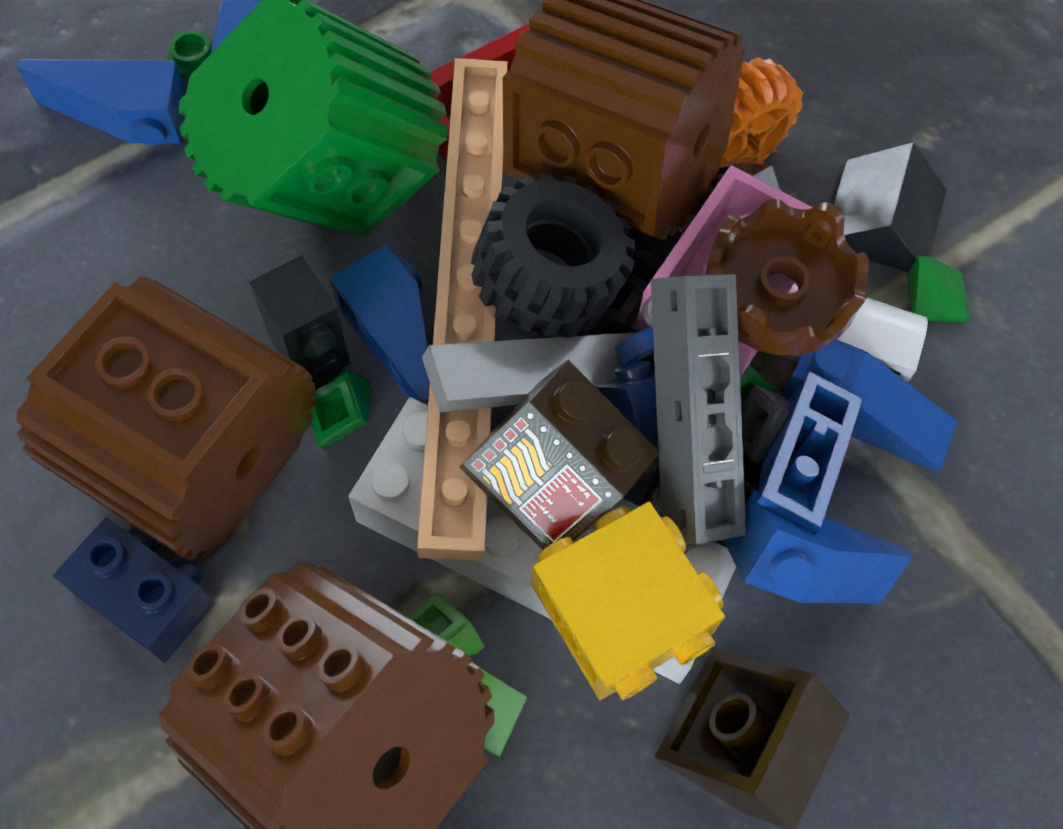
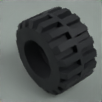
[471,174,636,338]

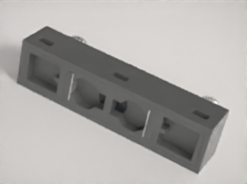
[643,274,746,545]

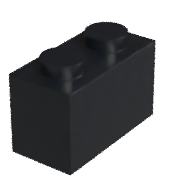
[249,255,351,384]

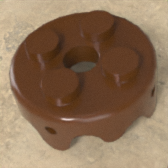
[705,199,869,356]

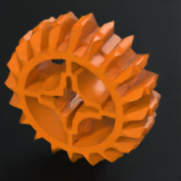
[720,57,803,167]

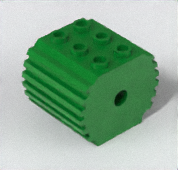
[179,0,447,236]

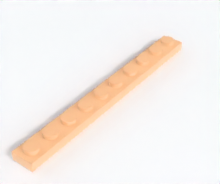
[417,58,507,561]

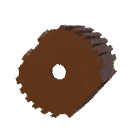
[502,0,745,240]
[17,276,315,560]
[159,562,495,829]

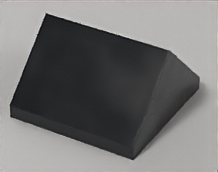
[833,143,947,272]

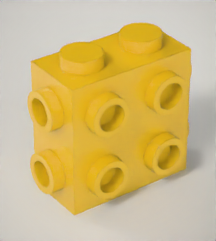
[531,501,725,701]

